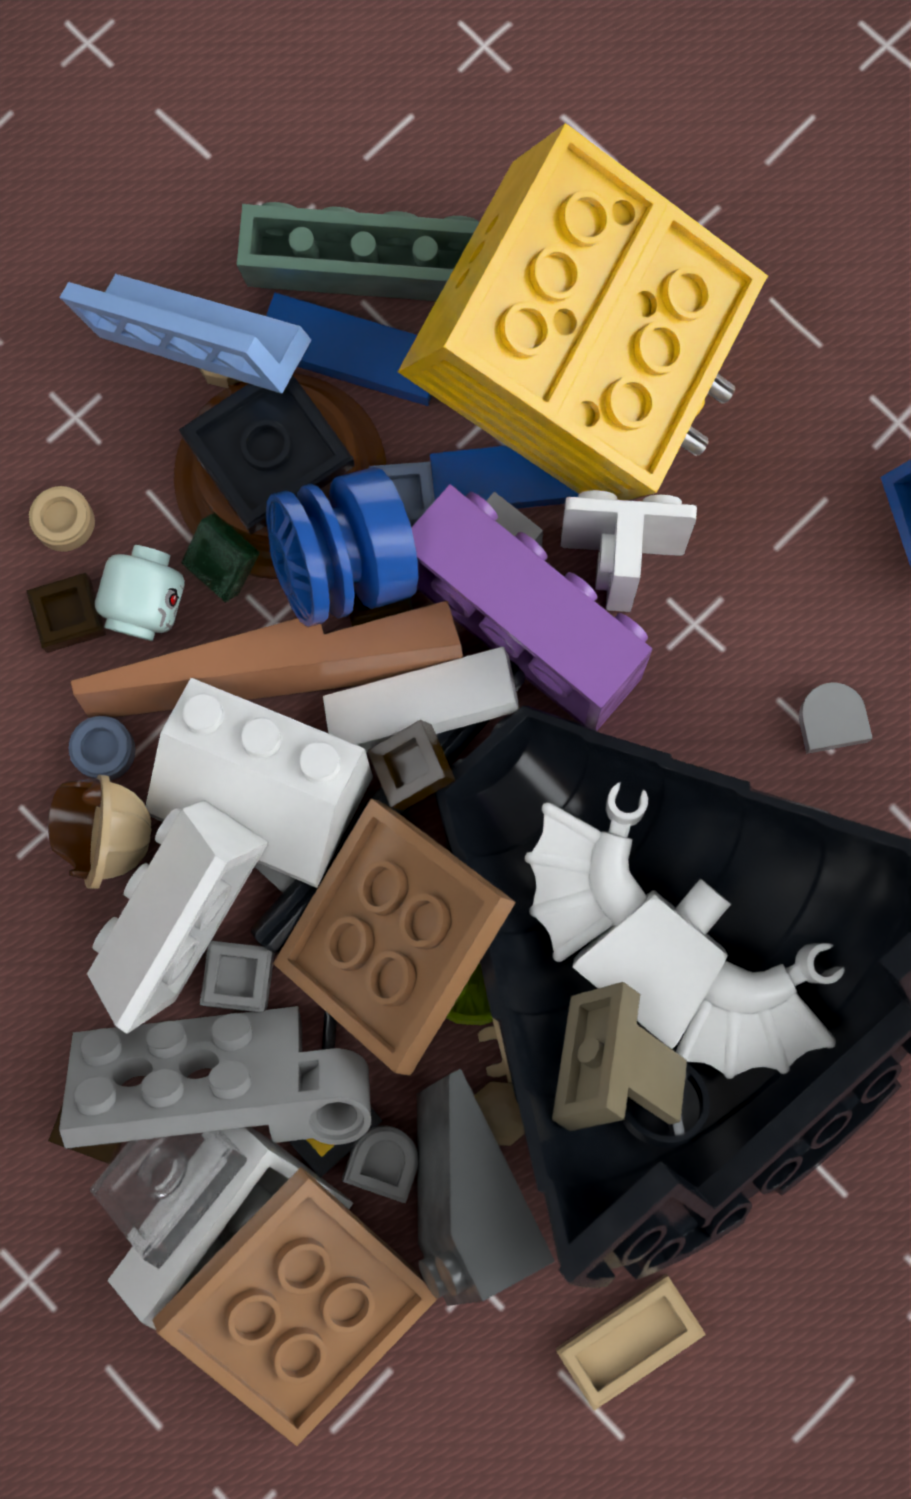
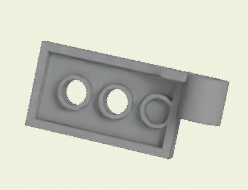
[59,1006,371,1148]

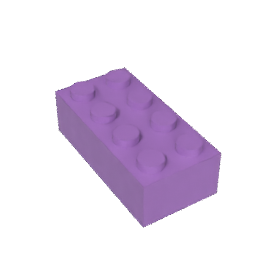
[411,484,653,731]

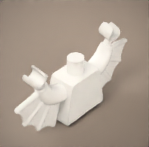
[525,783,845,1079]

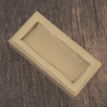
[556,1274,706,1411]

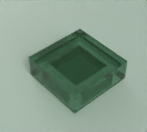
[181,513,260,603]

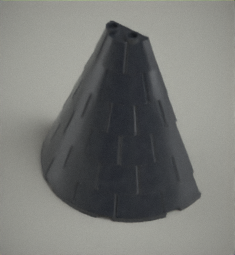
[434,706,911,1288]

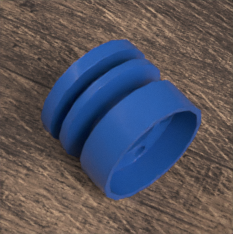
[266,467,419,627]

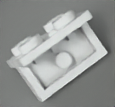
[561,490,697,612]

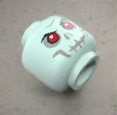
[95,545,185,641]

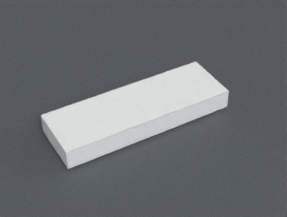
[323,646,520,753]

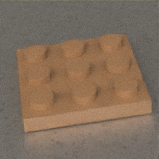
[273,799,516,1076]
[152,1167,437,1446]

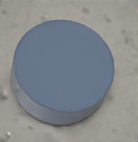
[69,716,136,781]

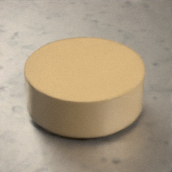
[29,486,95,552]

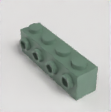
[237,202,479,301]

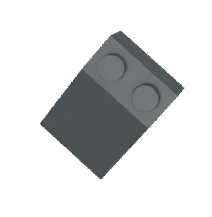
[417,1069,555,1306]

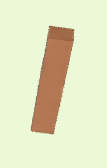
[71,600,463,718]

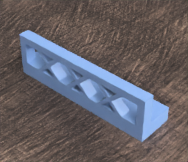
[59,274,311,393]

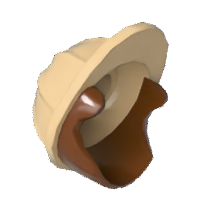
[48,775,152,889]

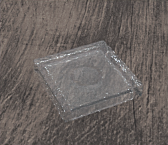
[90,1130,248,1269]

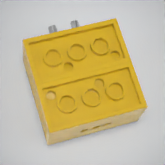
[398,123,768,501]

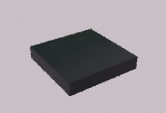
[179,375,355,535]

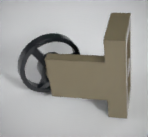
[552,982,710,1147]

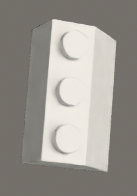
[146,678,373,888]
[87,800,269,1033]
[107,1127,353,1330]

